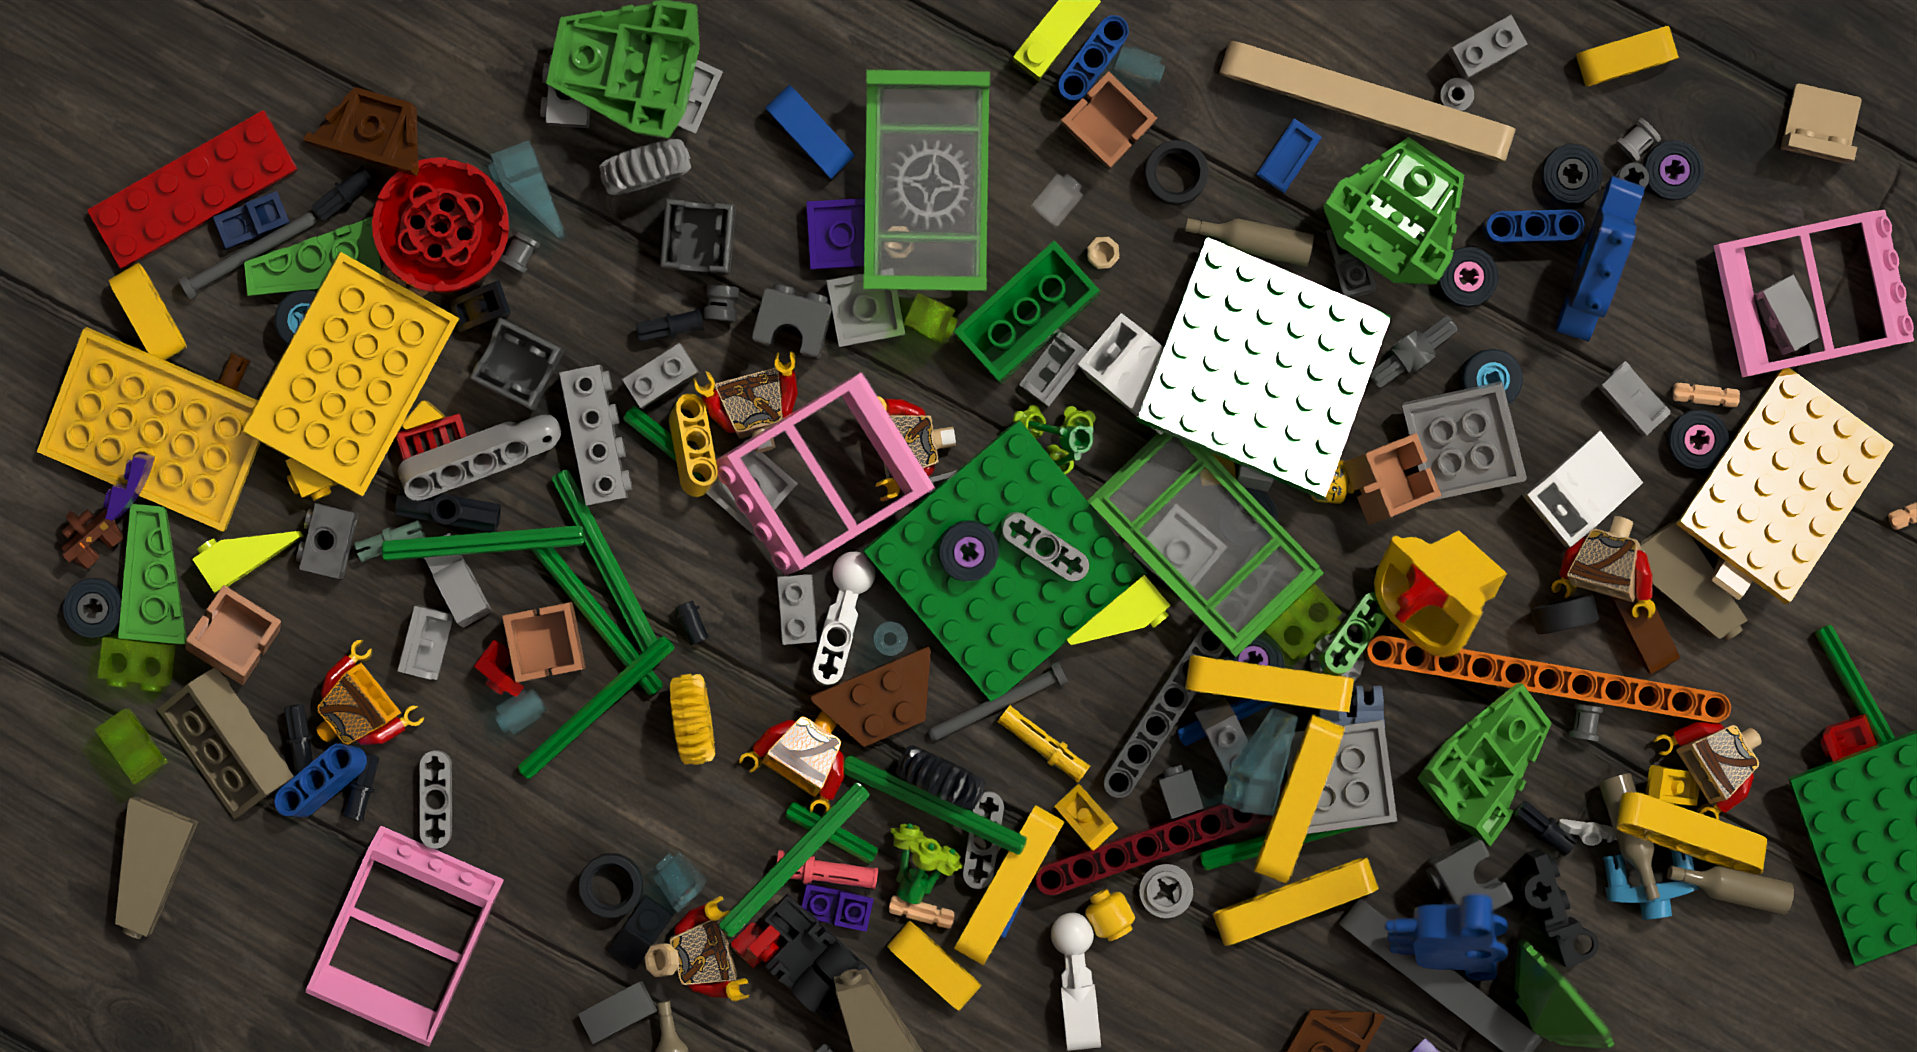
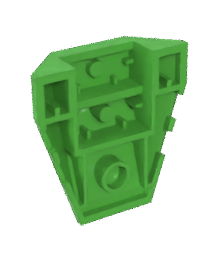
[546,0,700,138]
[1323,137,1464,284]
[1417,682,1552,847]
[1514,938,1615,1049]

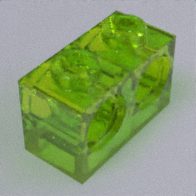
[904,293,958,343]
[1264,583,1342,660]
[98,637,176,692]
[95,708,169,785]

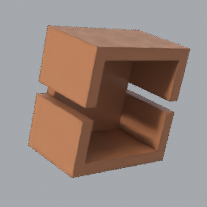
[1060,71,1157,170]
[1343,433,1442,525]
[185,585,281,685]
[503,602,586,682]

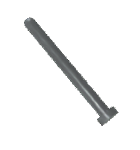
[178,213,317,300]
[928,661,1068,740]

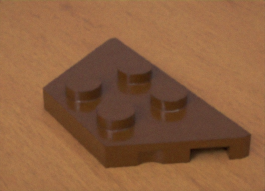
[303,87,419,176]
[808,646,931,747]
[1285,1008,1385,1052]

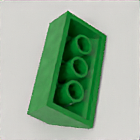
[954,240,1101,385]

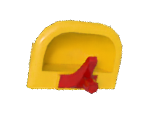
[1374,531,1507,657]

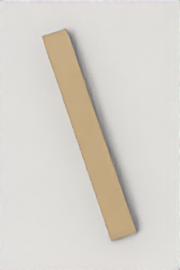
[1219,41,1515,162]

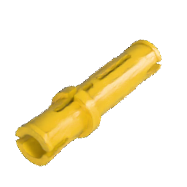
[997,705,1090,783]

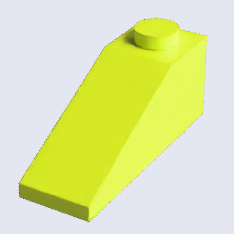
[1013,0,1101,81]
[193,531,304,593]
[1066,575,1171,645]

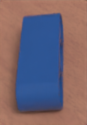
[1058,15,1129,103]
[765,85,856,179]
[1482,210,1585,244]
[275,744,367,818]

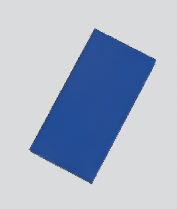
[1256,119,1322,194]

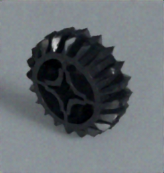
[896,745,986,810]

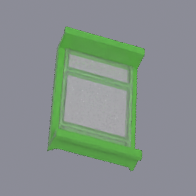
[863,70,990,291]
[1087,432,1324,657]

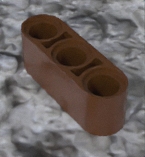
[1607,595,1680,674]

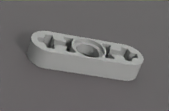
[1001,512,1089,581]
[420,750,452,849]
[963,791,1004,889]

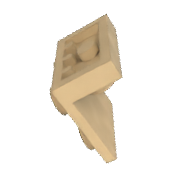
[1780,83,1862,164]

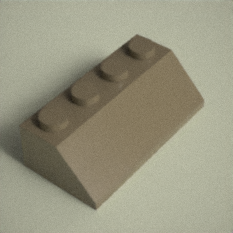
[157,668,294,820]

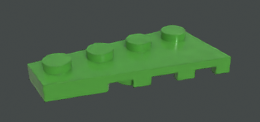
[244,216,382,296]
[118,504,187,645]

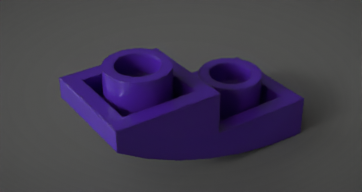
[104,453,155,520]
[800,883,874,932]

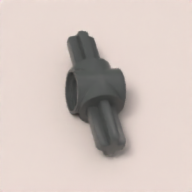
[1370,316,1458,388]

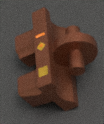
[61,509,123,569]

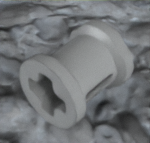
[1616,118,1661,162]

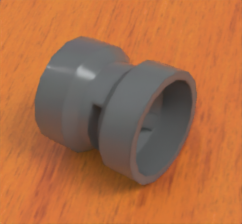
[703,285,740,322]

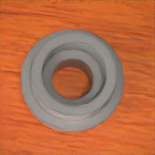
[1440,78,1474,111]

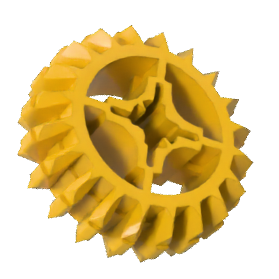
[670,674,715,765]

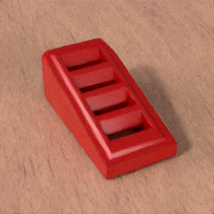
[394,413,467,463]

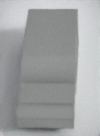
[424,533,493,628]

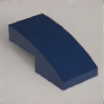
[212,191,290,250]

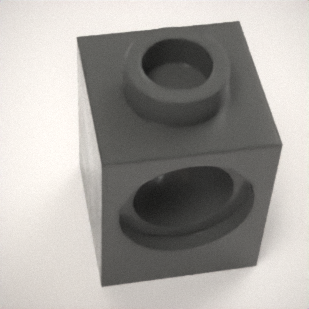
[1157,764,1204,819]

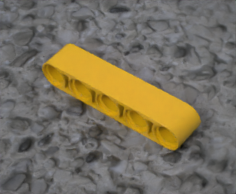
[1185,655,1354,712]
[1254,715,1345,883]
[1616,792,1767,875]
[954,805,1065,965]
[1213,857,1379,946]

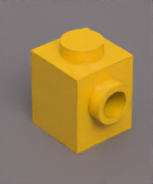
[285,458,337,501]

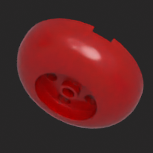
[372,157,509,293]

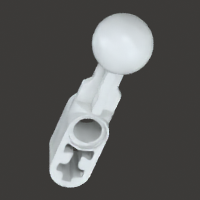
[811,552,876,687]
[1051,913,1101,1051]

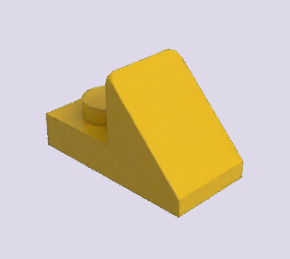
[1645,765,1700,806]
[1054,784,1118,851]

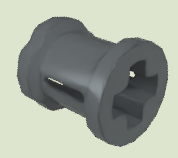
[1614,163,1649,189]
[500,230,541,274]
[1569,703,1603,741]

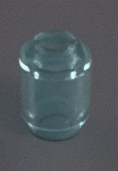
[1114,45,1166,88]
[874,621,908,656]
[494,688,547,735]

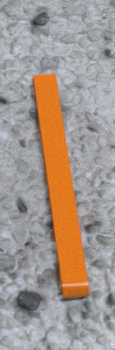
[1364,635,1731,723]

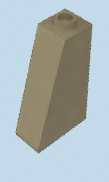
[1639,519,1747,641]
[115,796,199,939]
[834,968,923,1052]

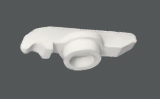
[1559,819,1617,846]

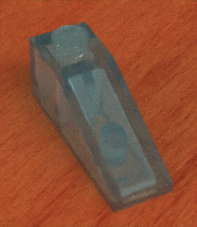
[488,140,567,240]
[1222,708,1298,816]
[654,851,708,912]

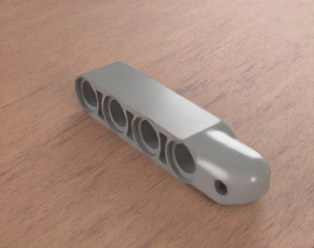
[398,415,561,501]

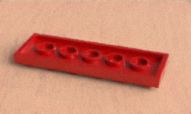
[87,110,298,269]

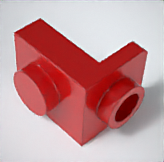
[474,640,524,698]
[1821,714,1877,762]
[731,922,780,969]

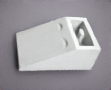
[1078,313,1163,435]
[1522,431,1643,547]

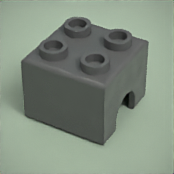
[660,199,736,275]
[752,284,832,359]
[469,318,565,410]
[1425,835,1513,910]

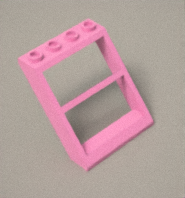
[1713,210,1914,377]
[716,373,935,576]
[305,826,504,1047]

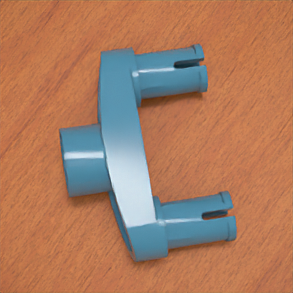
[1603,849,1700,920]

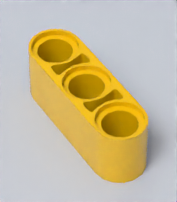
[1576,26,1679,87]
[109,263,187,360]
[669,393,717,497]
[887,921,982,1011]

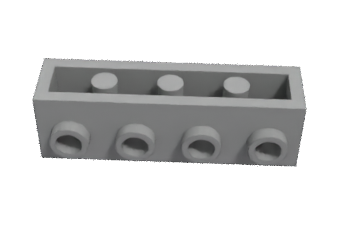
[559,365,632,506]

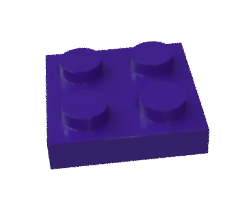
[807,198,865,270]

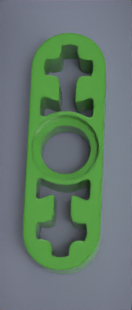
[1319,592,1387,676]

